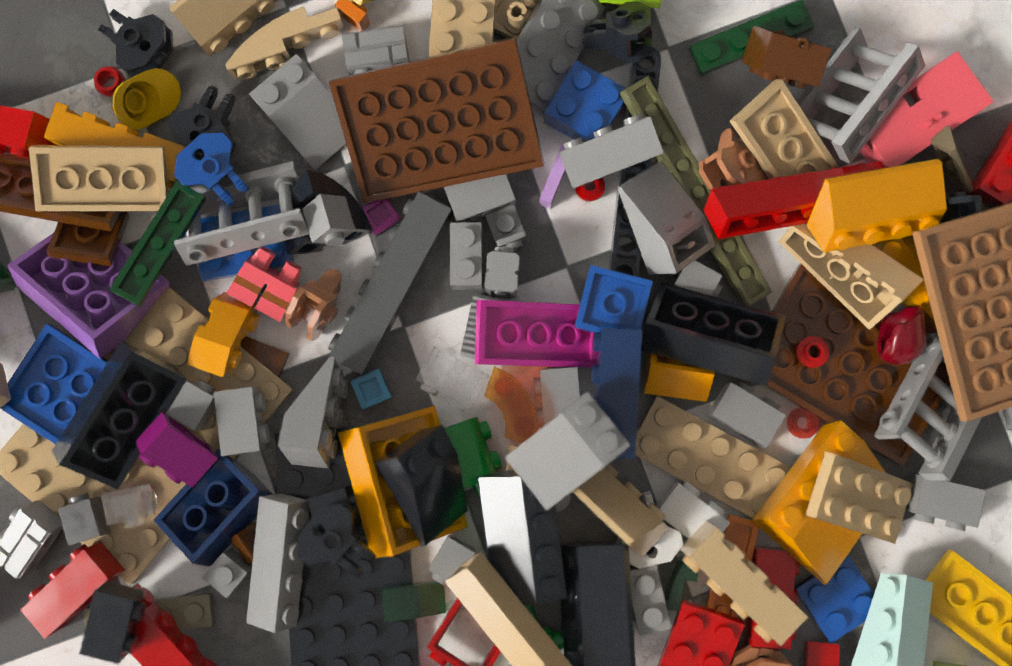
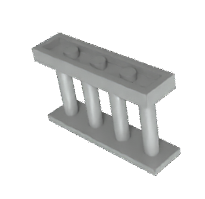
[797,26,926,164]
[174,161,309,266]
[874,332,982,481]

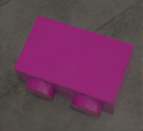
[136,412,218,487]

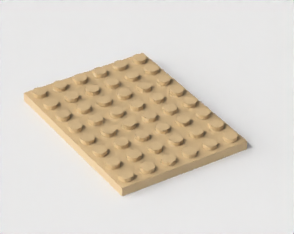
[0,286,294,585]

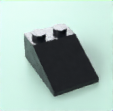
[375,425,468,546]

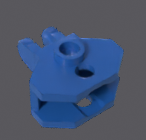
[174,133,250,206]

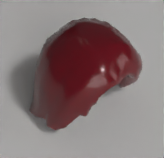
[877,306,927,365]

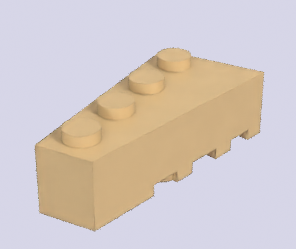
[778,224,924,330]
[680,521,808,646]

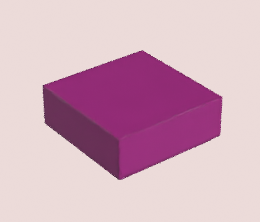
[362,198,402,237]

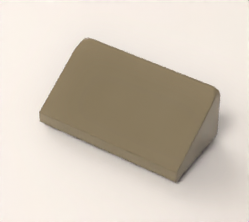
[931,125,974,193]

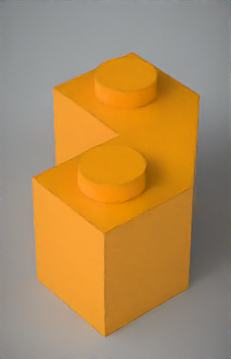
[187,292,260,377]

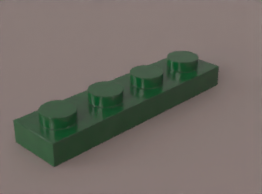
[689,0,814,76]
[109,181,206,307]

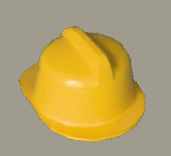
[111,68,181,130]

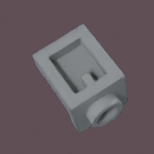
[485,205,527,251]

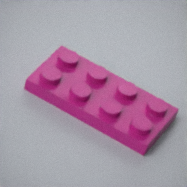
[474,300,597,368]

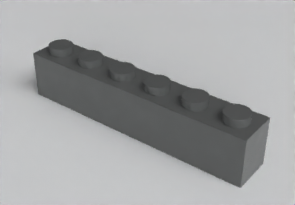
[328,192,453,375]

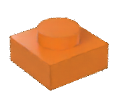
[335,0,370,31]

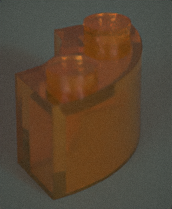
[484,366,538,443]

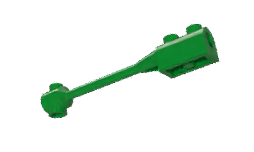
[444,417,564,651]

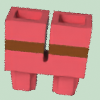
[226,246,302,322]

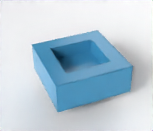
[350,369,392,410]

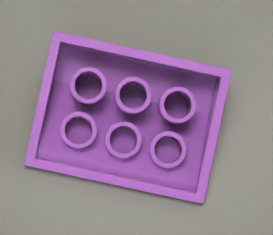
[7,233,169,359]

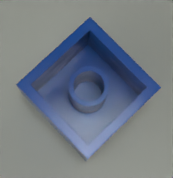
[544,60,626,143]

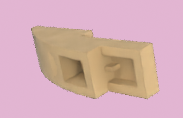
[225,6,345,80]

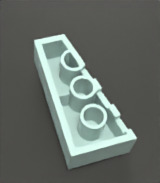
[851,573,933,666]

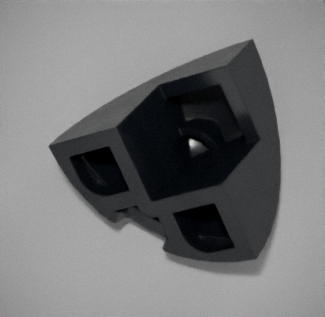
[285,170,372,254]

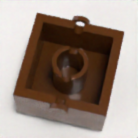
[741,26,832,89]

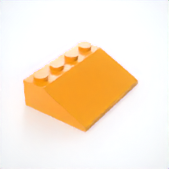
[338,406,468,557]
[752,420,886,585]

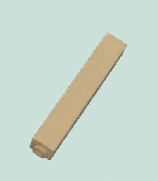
[445,552,572,666]

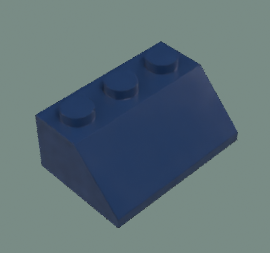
[153,449,273,567]

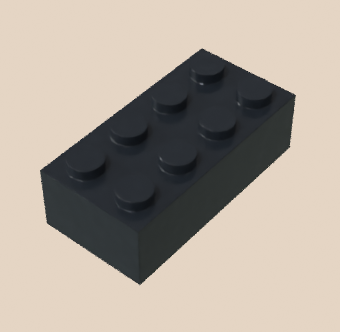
[641,282,786,386]
[52,340,187,490]

